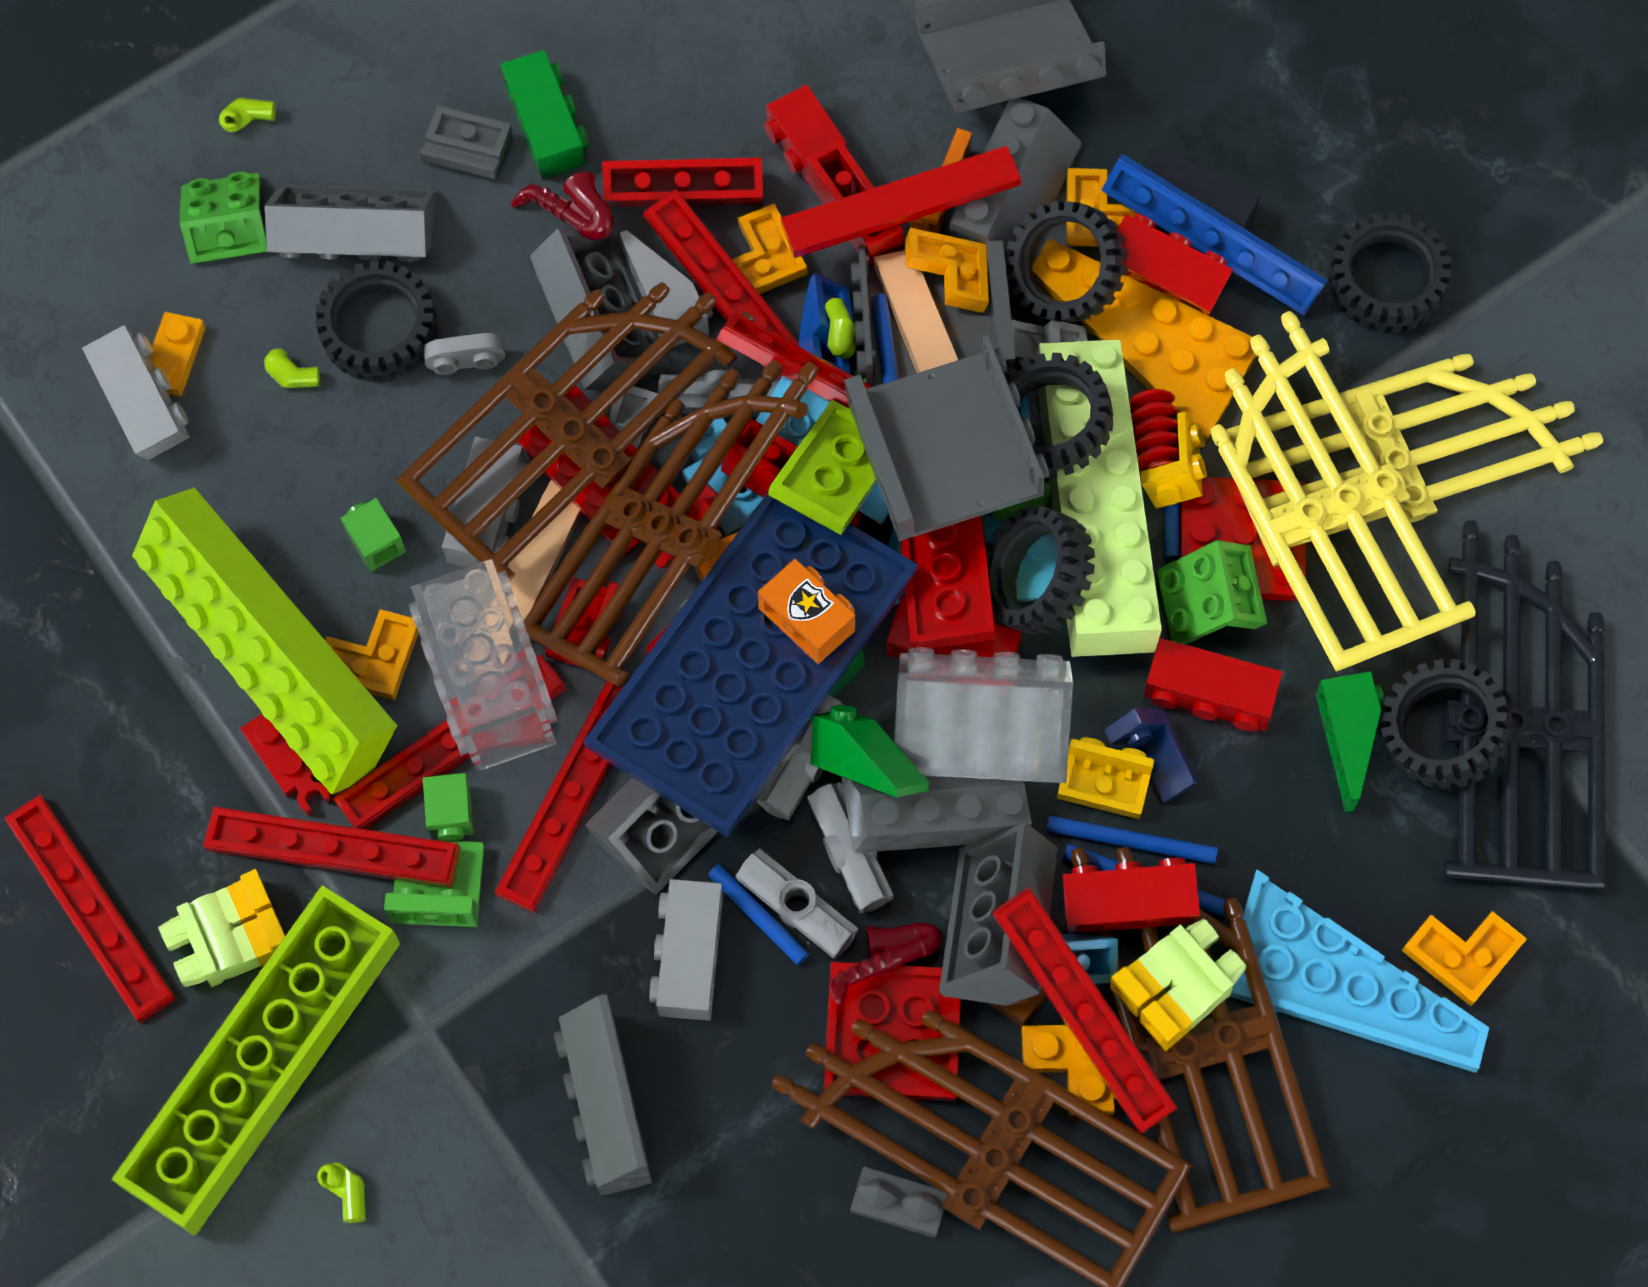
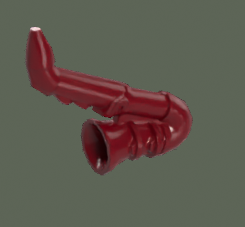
[510,171,614,241]
[830,922,943,1005]

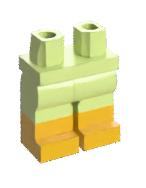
[158,869,285,987]
[1110,918,1246,1051]

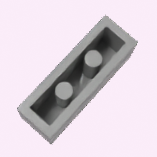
[82,325,190,460]
[442,436,529,572]
[649,879,723,1021]

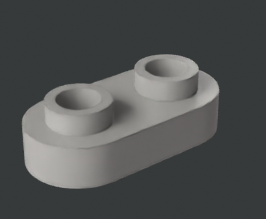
[424,333,505,375]

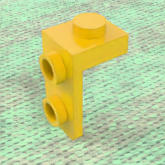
[1141,411,1207,509]

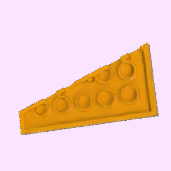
[1032,238,1257,445]

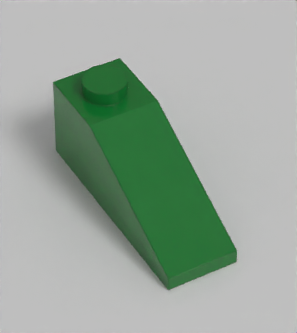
[1315,671,1384,812]
[810,705,929,797]

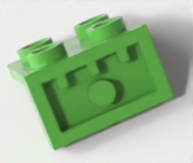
[180,172,267,264]
[1157,540,1267,645]
[384,840,484,927]

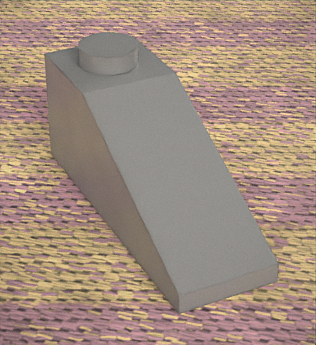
[619,230,713,347]

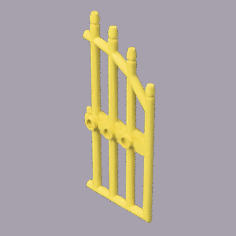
[1210,311,1475,672]
[1226,354,1603,567]

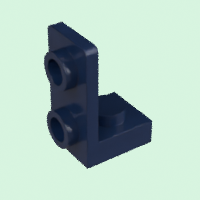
[1104,708,1198,802]

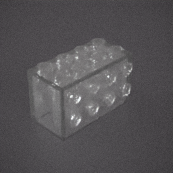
[408,559,558,772]
[895,647,1073,783]

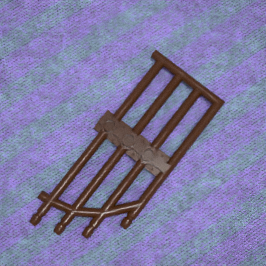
[395,282,754,586]
[517,360,819,688]
[1071,847,1332,1233]
[771,1009,1193,1287]

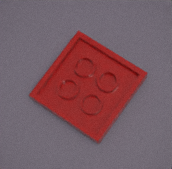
[1180,477,1306,601]
[824,962,960,1102]

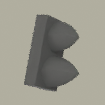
[850,1167,947,1238]

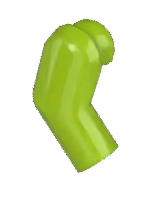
[219,98,276,132]
[825,298,856,359]
[264,348,321,389]
[317,1162,366,1223]

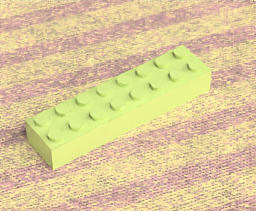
[1037,340,1162,657]

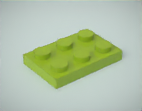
[768,399,877,535]

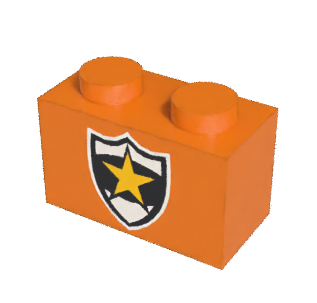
[758,559,855,665]

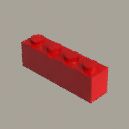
[602,158,763,207]

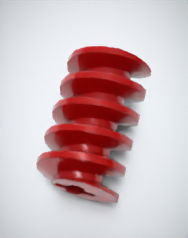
[1129,389,1179,479]

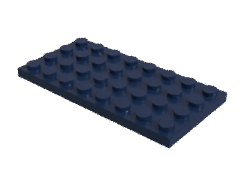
[584,491,918,838]

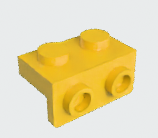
[1057,737,1155,820]

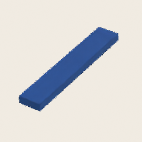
[1101,154,1327,316]

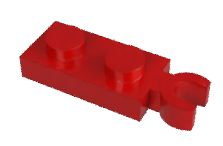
[240,714,332,817]

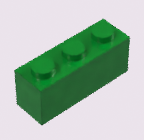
[500,50,589,179]

